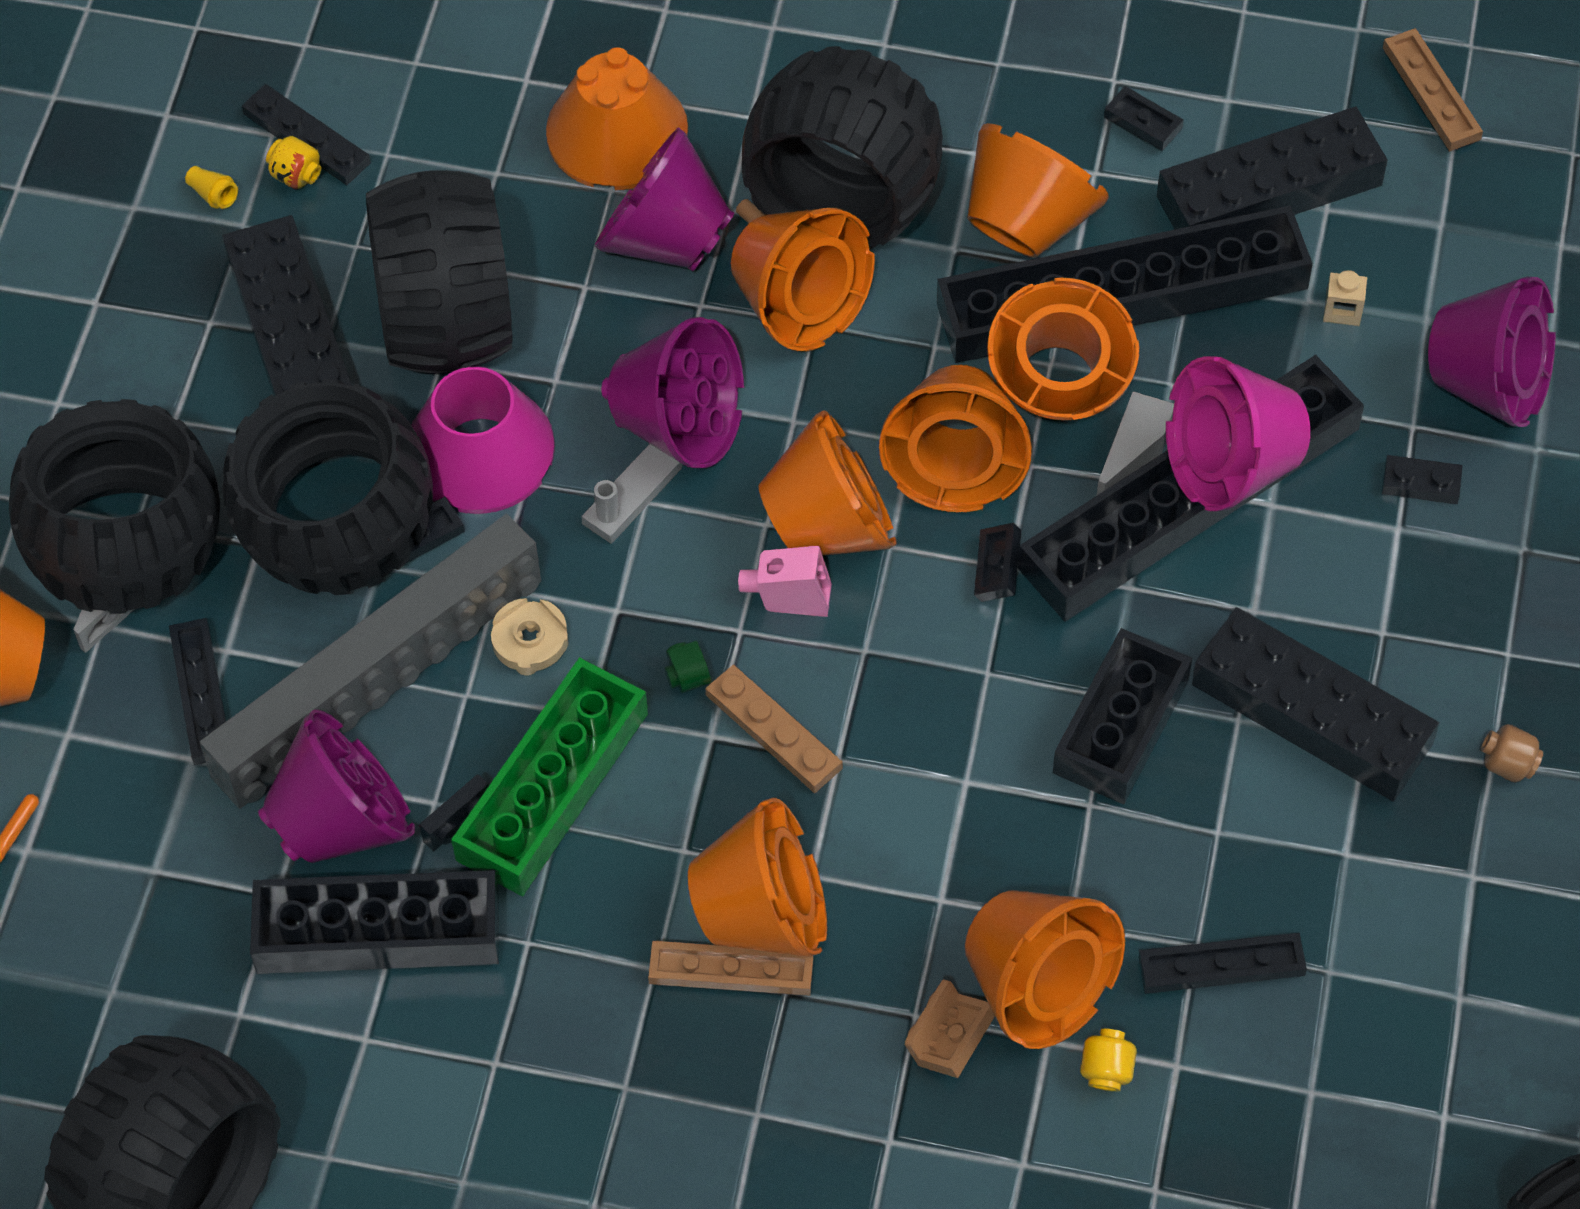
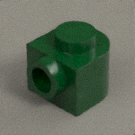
[664,640,711,694]

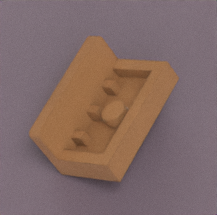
[905,979,995,1078]

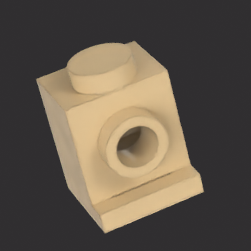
[1323,270,1367,326]

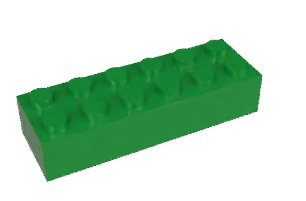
[451,657,648,897]

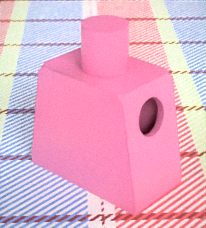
[738,546,832,617]

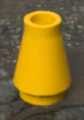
[185,166,238,209]

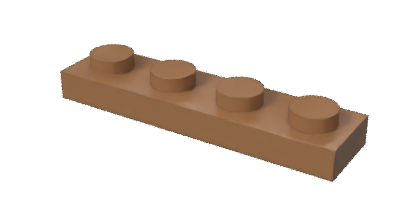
[1383,28,1483,152]
[705,664,843,793]
[648,941,814,996]

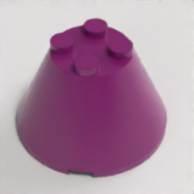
[595,127,734,272]
[601,317,744,468]
[258,710,415,863]

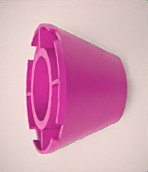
[1166,356,1310,511]
[411,367,555,514]

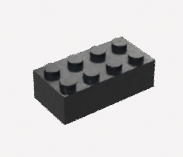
[1053,628,1192,805]

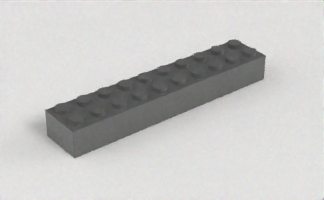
[199,513,541,809]

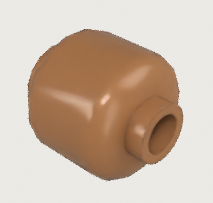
[1481,724,1543,783]

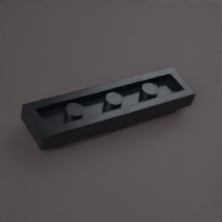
[241,84,371,186]
[169,618,226,765]
[1138,932,1307,994]

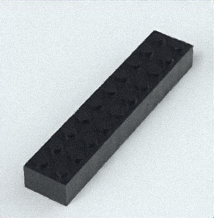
[936,206,1313,363]
[1018,355,1364,622]

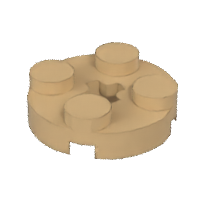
[491,598,568,676]

